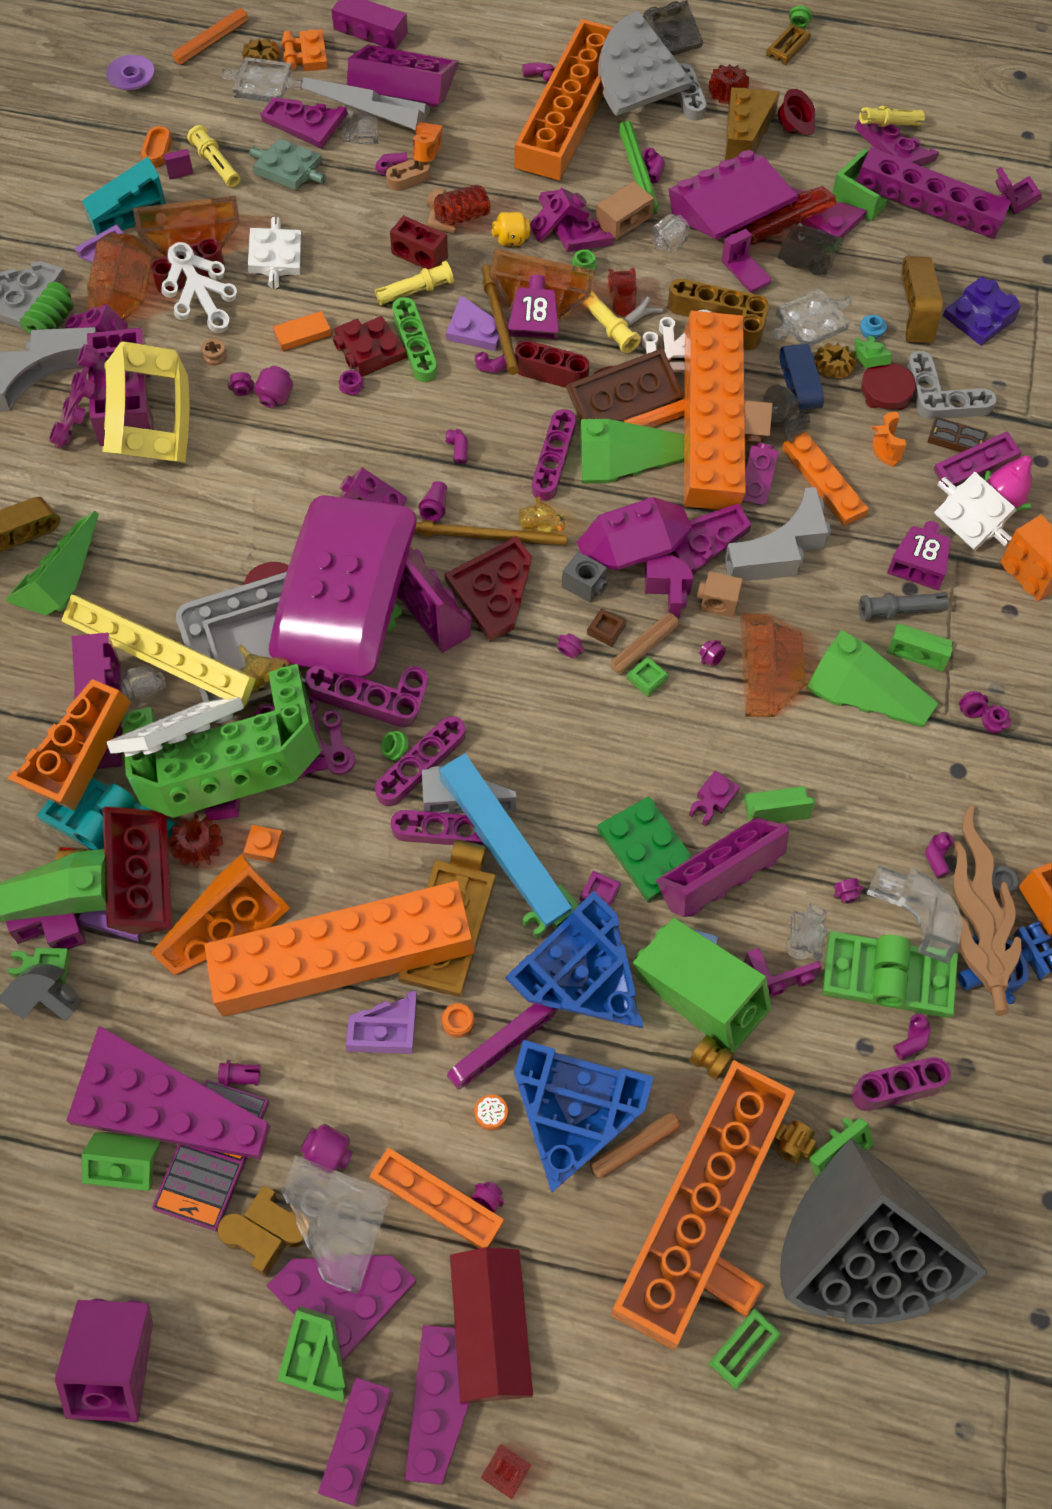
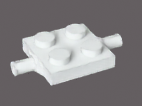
[248,217,301,289]
[934,472,1017,551]

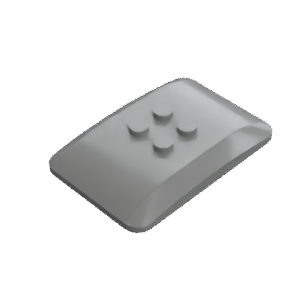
[176,572,323,705]

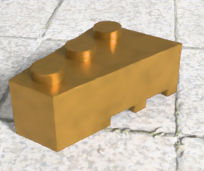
[725,87,780,160]

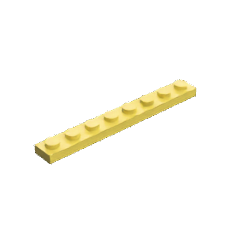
[61,594,256,707]

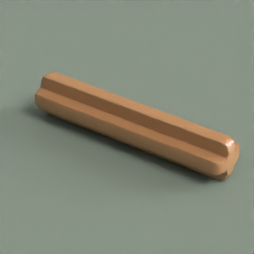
[610,613,679,674]
[590,1112,680,1178]

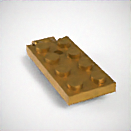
[398,839,496,998]

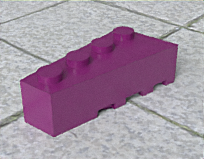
[72,632,122,769]

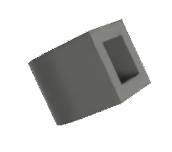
[0,964,83,1022]

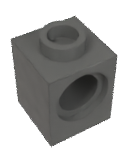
[562,552,608,603]

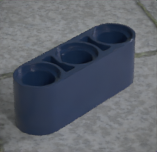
[779,343,824,411]

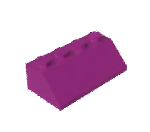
[656,817,789,918]

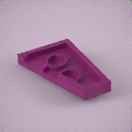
[260,97,348,149]
[855,120,939,166]
[539,190,614,252]
[672,503,751,574]

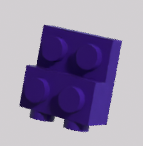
[943,276,1021,346]

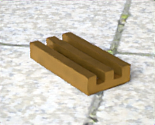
[766,23,811,65]

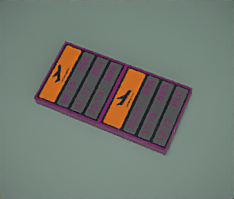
[152,1079,269,1232]

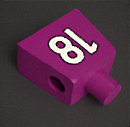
[508,275,558,340]
[887,521,950,590]

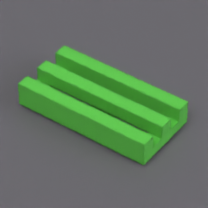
[708,1308,782,1390]

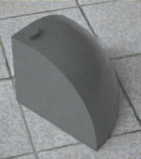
[780,1138,987,1324]

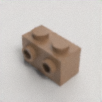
[595,181,654,240]

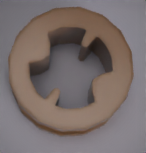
[201,338,227,366]

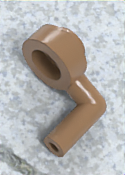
[427,187,457,234]

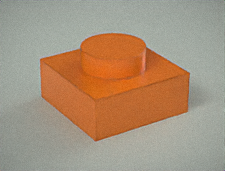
[243,825,283,863]

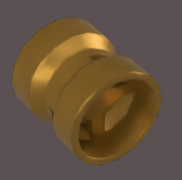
[689,1034,735,1081]

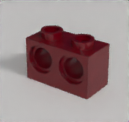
[390,215,448,270]

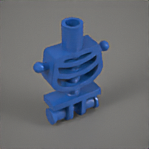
[957,921,1052,1004]

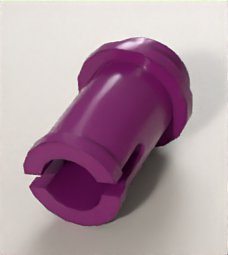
[218,1060,261,1086]

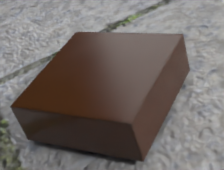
[587,608,626,647]

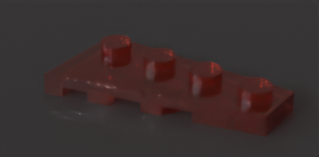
[732,186,837,245]

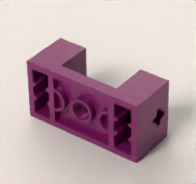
[87,328,154,446]

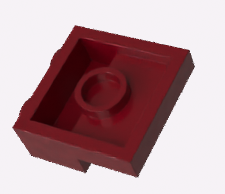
[333,316,407,377]

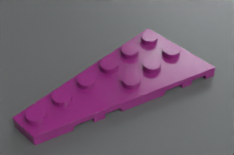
[66,1026,271,1160]

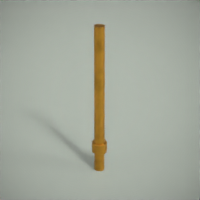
[481,264,519,375]
[414,520,567,546]

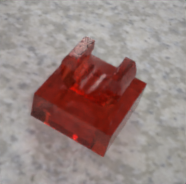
[481,1444,532,1500]

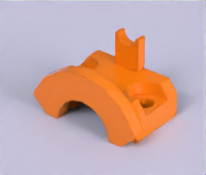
[872,412,906,467]

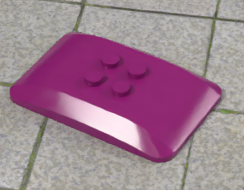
[269,495,417,677]

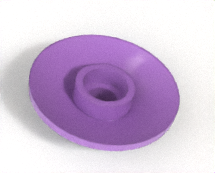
[106,55,155,90]

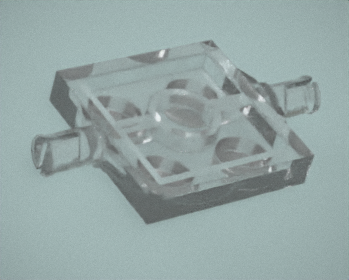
[222,57,303,102]
[773,288,852,347]

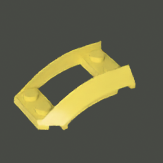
[102,342,190,463]

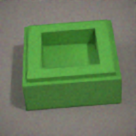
[627,657,669,697]

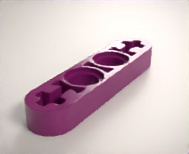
[532,409,576,501]
[375,716,466,806]
[391,810,485,846]
[447,1003,557,1090]

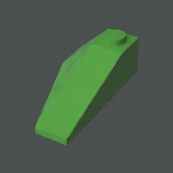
[580,419,684,484]
[5,511,99,616]
[806,630,938,727]
[0,849,106,921]

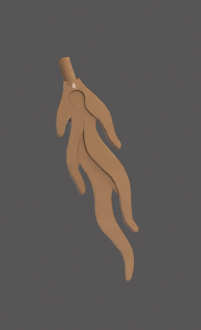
[952,805,1021,1016]

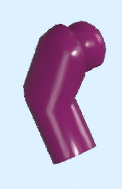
[522,62,555,82]
[643,148,665,183]
[375,152,408,175]
[446,428,468,464]
[893,1014,931,1060]

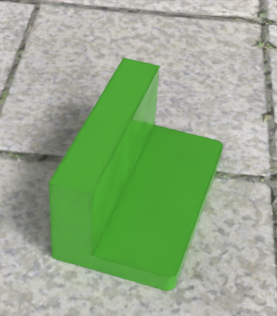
[887,624,953,672]
[744,786,815,823]
[82,1132,161,1191]

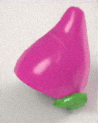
[984,455,1033,512]

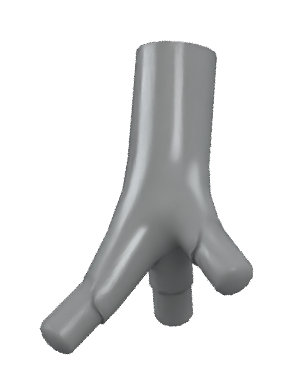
[624,296,663,327]

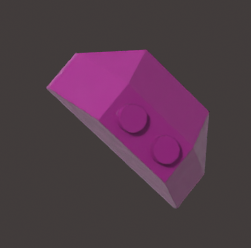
[577,497,692,570]

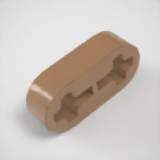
[386,159,431,191]

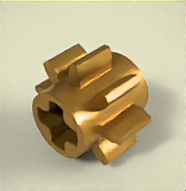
[774,1120,817,1164]

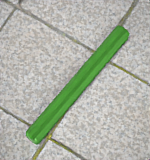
[619,121,659,214]

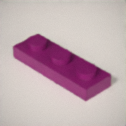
[934,431,1022,487]

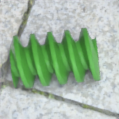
[19,282,74,334]

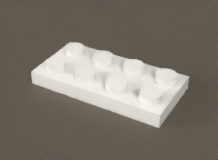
[107,697,244,757]

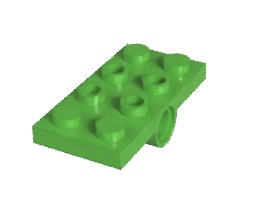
[821,931,958,1018]

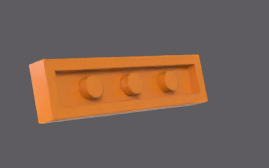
[782,432,869,526]
[369,1147,504,1248]

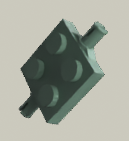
[249,138,326,190]

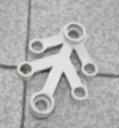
[161,242,237,333]
[642,310,711,376]

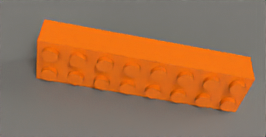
[514,19,613,181]
[684,310,745,510]
[204,881,475,1017]
[610,1060,795,1351]

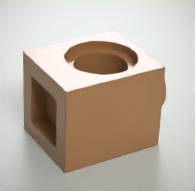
[744,401,773,444]
[697,571,742,618]

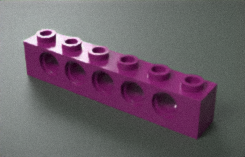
[856,147,1011,239]

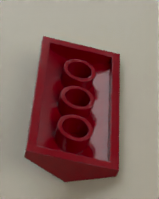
[103,806,172,935]
[450,1247,533,1404]

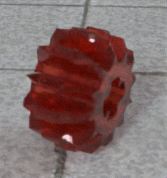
[708,63,750,105]
[169,814,223,869]

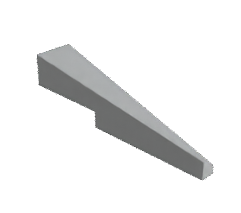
[302,77,430,132]

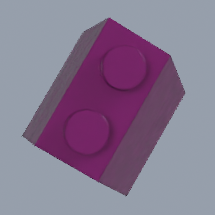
[55,1298,153,1422]

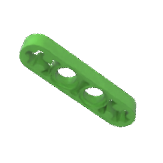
[392,297,437,382]

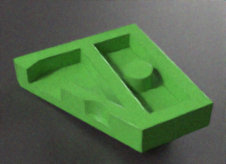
[277,1306,348,1402]

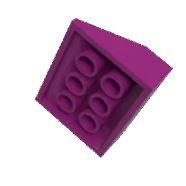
[347,44,459,107]
[669,150,798,240]
[397,546,472,653]

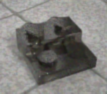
[643,0,704,55]
[778,222,844,275]

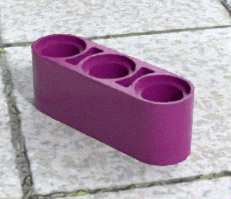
[851,1057,951,1111]

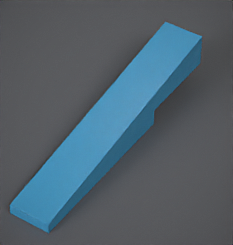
[439,753,572,927]

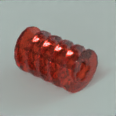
[434,184,490,226]

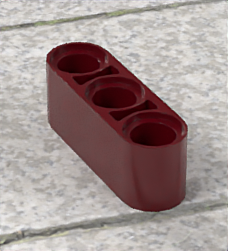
[151,238,225,293]
[515,341,590,388]

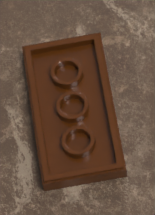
[566,348,684,422]

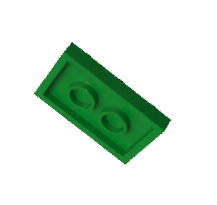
[597,796,692,903]

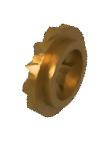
[242,37,280,68]
[814,342,857,378]

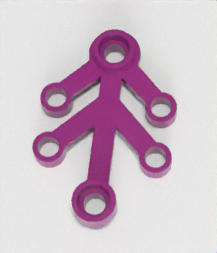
[49,344,100,449]
[255,696,356,779]

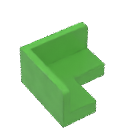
[831,149,887,221]

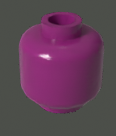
[254,366,293,408]
[300,1124,353,1176]

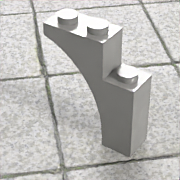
[0,327,97,412]
[725,487,831,582]

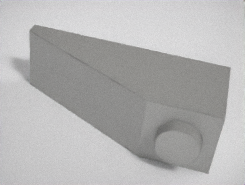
[422,766,516,814]

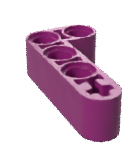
[305,665,428,727]

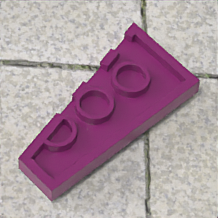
[405,1325,470,1485]

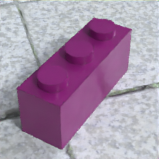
[331,0,408,49]
[318,1378,393,1507]

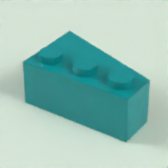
[82,157,169,236]

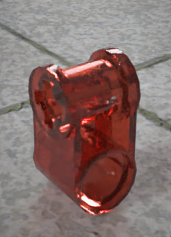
[608,268,637,317]

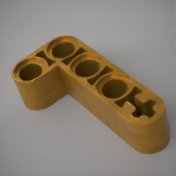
[902,256,942,343]
[667,279,769,350]
[0,497,60,552]

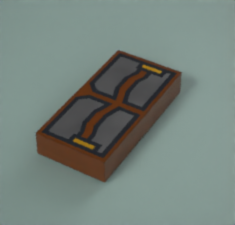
[927,417,988,452]

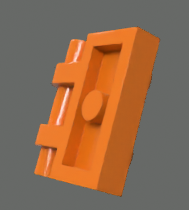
[281,29,328,71]

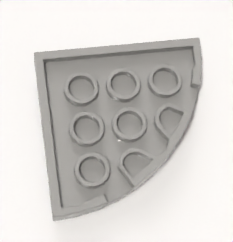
[598,11,692,116]

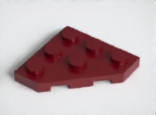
[444,536,532,642]

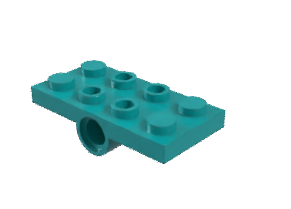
[36,778,177,850]

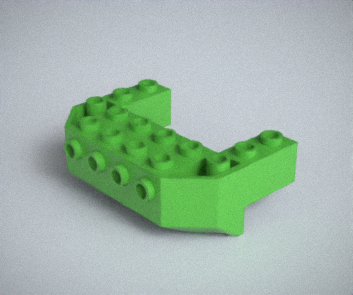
[122,664,322,818]

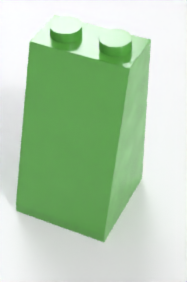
[633,917,772,1053]

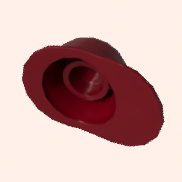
[778,89,815,136]

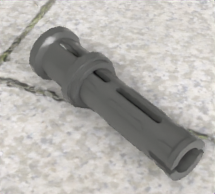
[859,592,949,621]

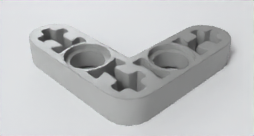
[676,63,706,121]
[907,351,997,419]

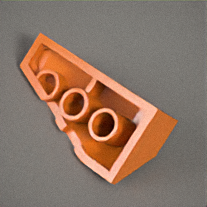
[151,854,290,975]

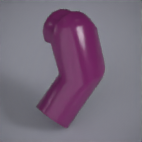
[474,352,507,373]
[925,832,953,879]

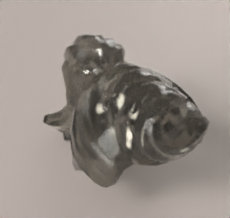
[762,384,811,444]

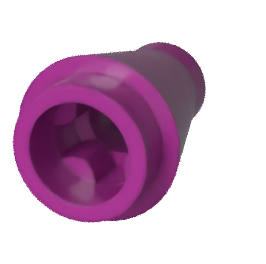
[418,481,448,522]

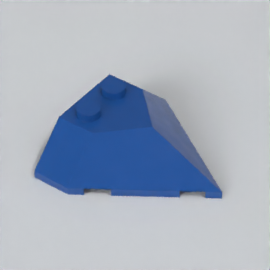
[505,891,644,1028]
[514,1040,654,1193]

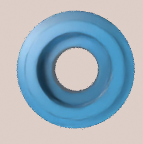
[860,315,887,340]

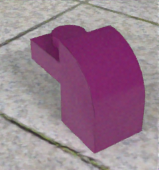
[645,555,693,619]
[6,914,86,950]

